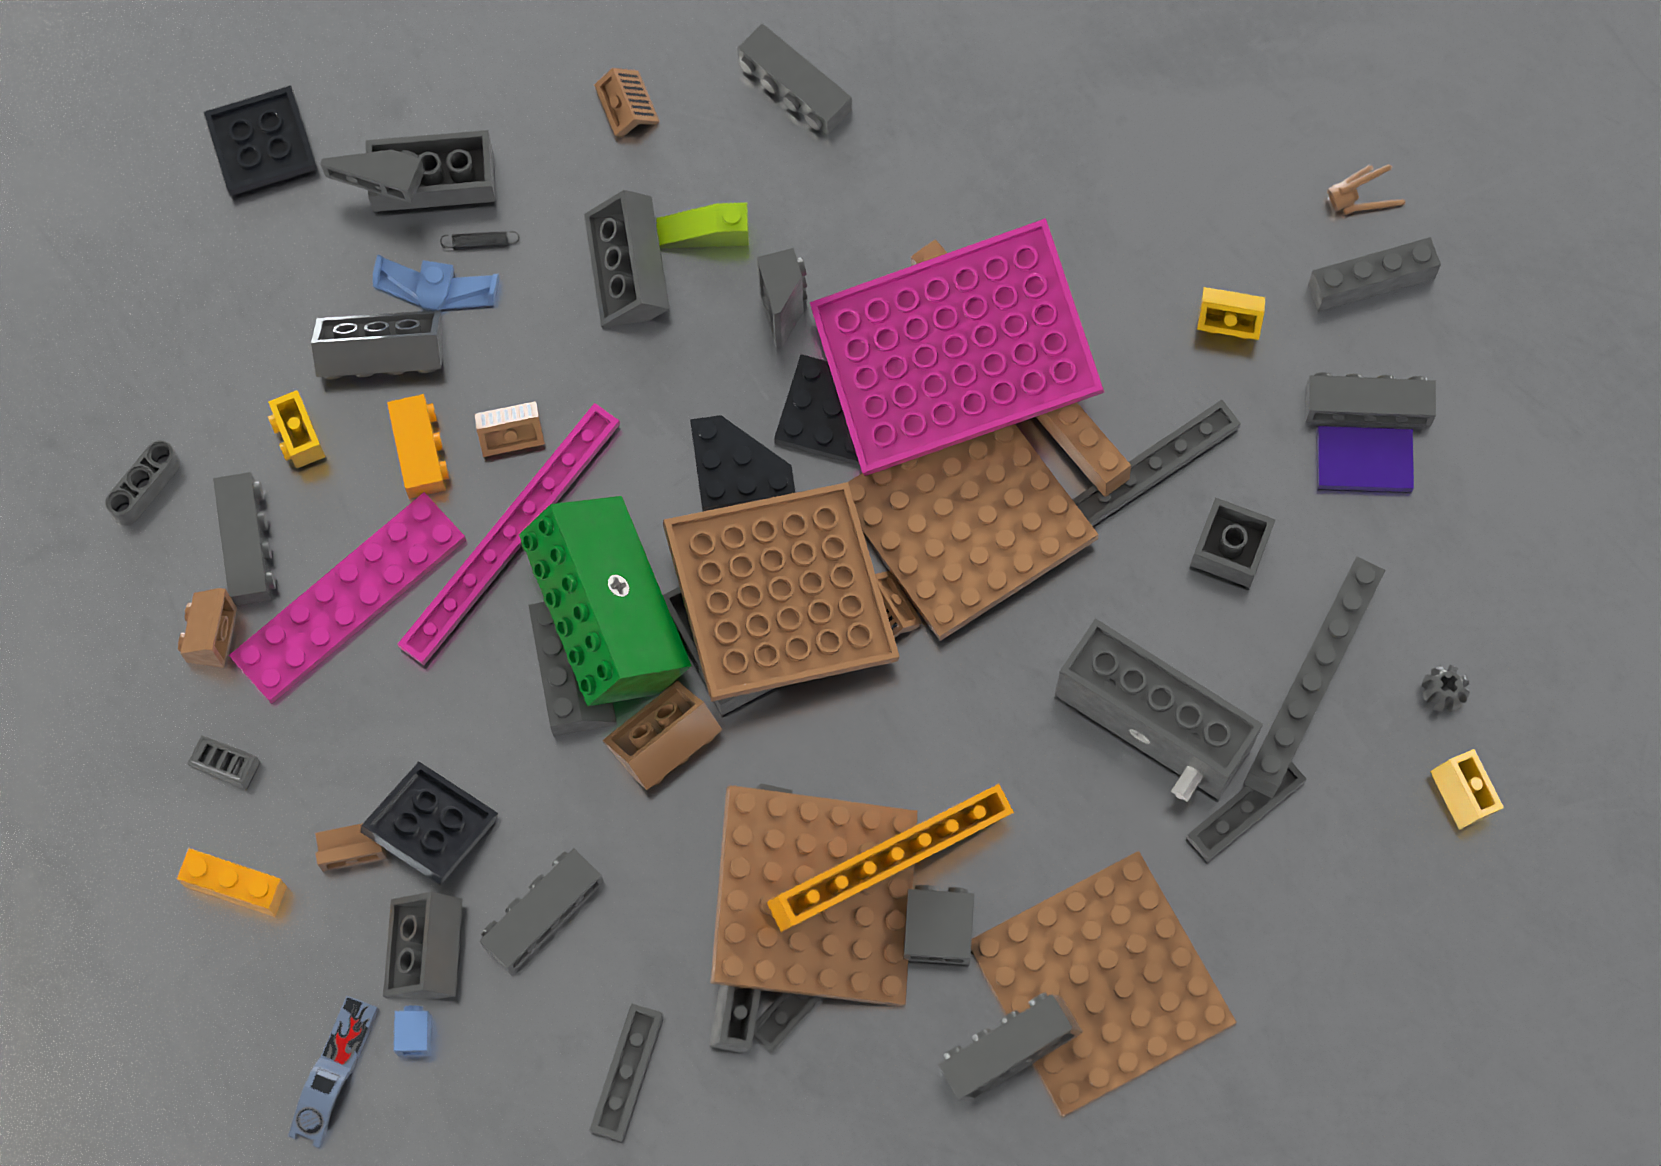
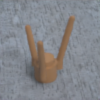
[1327,164,1406,215]

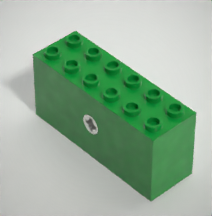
[519,496,692,706]

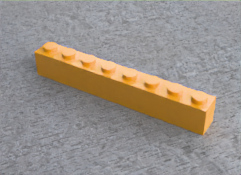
[766,784,1014,932]

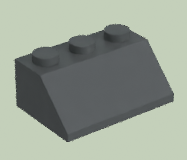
[757,248,808,349]
[383,892,463,999]

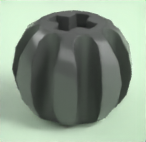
[1421,665,1470,712]

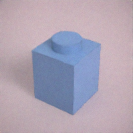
[394,1005,432,1056]

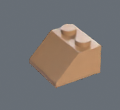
[178,588,237,668]

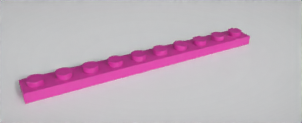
[397,403,620,666]

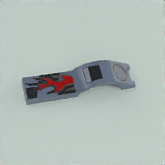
[288,996,379,1149]

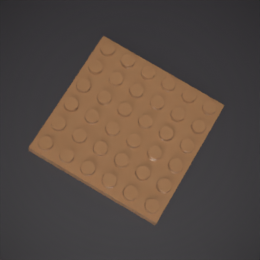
[848,424,1099,641]
[663,482,900,702]
[711,785,918,1006]
[971,851,1237,1118]

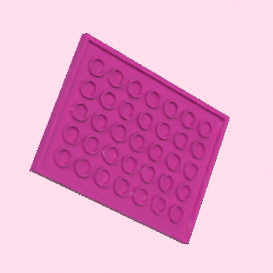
[809,218,1105,476]

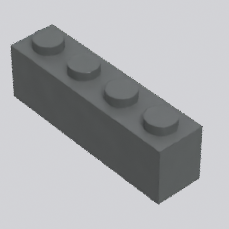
[737,23,852,135]
[1308,237,1441,312]
[1305,372,1436,427]
[213,472,276,606]
[479,848,604,974]

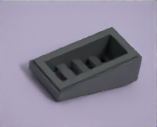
[187,735,260,790]

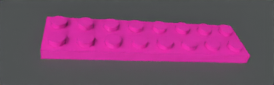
[229,492,466,704]

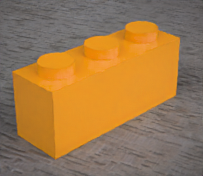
[387,394,450,499]
[177,848,287,917]

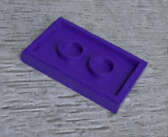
[1317,426,1414,492]

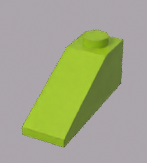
[656,202,749,249]

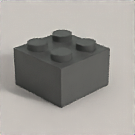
[1190,497,1276,588]

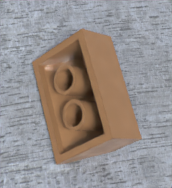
[603,681,722,790]

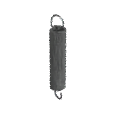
[440,231,520,248]

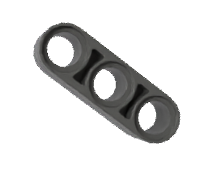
[105,440,180,525]

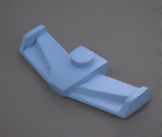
[373,255,500,311]

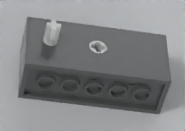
[1055,618,1263,801]

